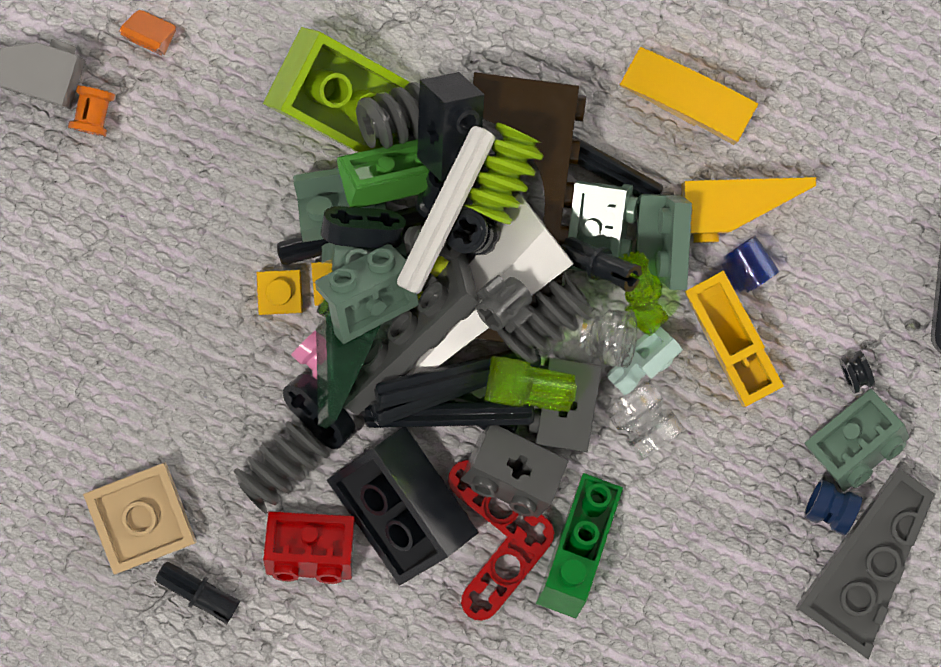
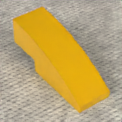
[619,47,758,145]
[684,270,784,407]

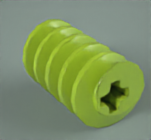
[463,123,544,224]

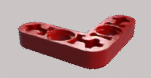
[448,459,554,621]

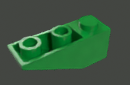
[536,473,623,619]

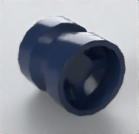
[804,479,862,536]

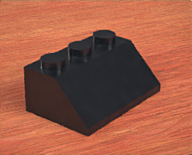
[326,427,479,586]

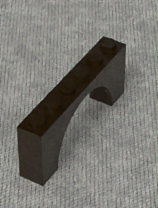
[473,72,586,342]

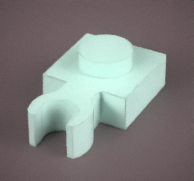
[607,323,683,396]

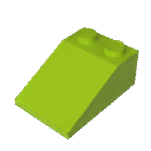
[262,27,411,153]

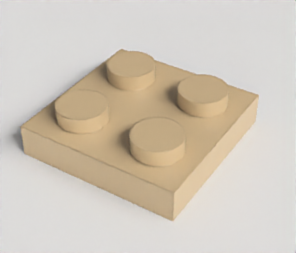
[83,462,197,575]

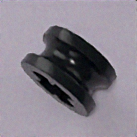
[839,350,875,394]

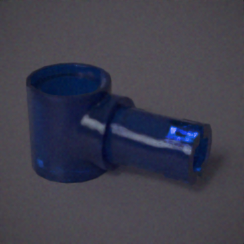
[704,235,780,293]

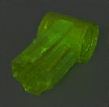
[484,356,577,412]

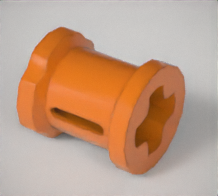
[68,85,115,137]

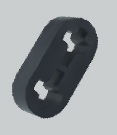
[320,206,406,248]
[283,374,356,449]

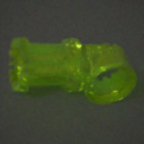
[619,251,668,336]

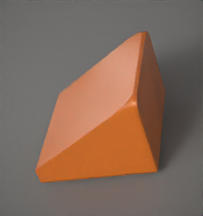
[119,10,176,56]

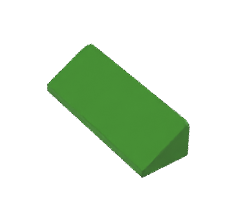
[337,139,440,208]

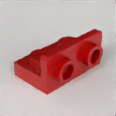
[263,511,355,584]

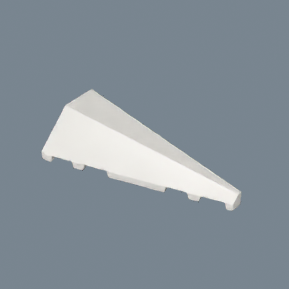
[405,193,573,376]

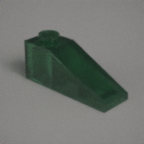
[316,298,382,428]

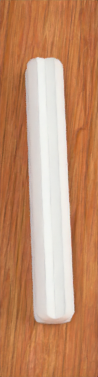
[397,126,495,294]

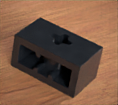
[417,72,484,182]

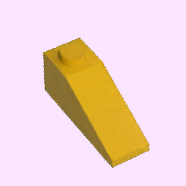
[681,177,816,243]

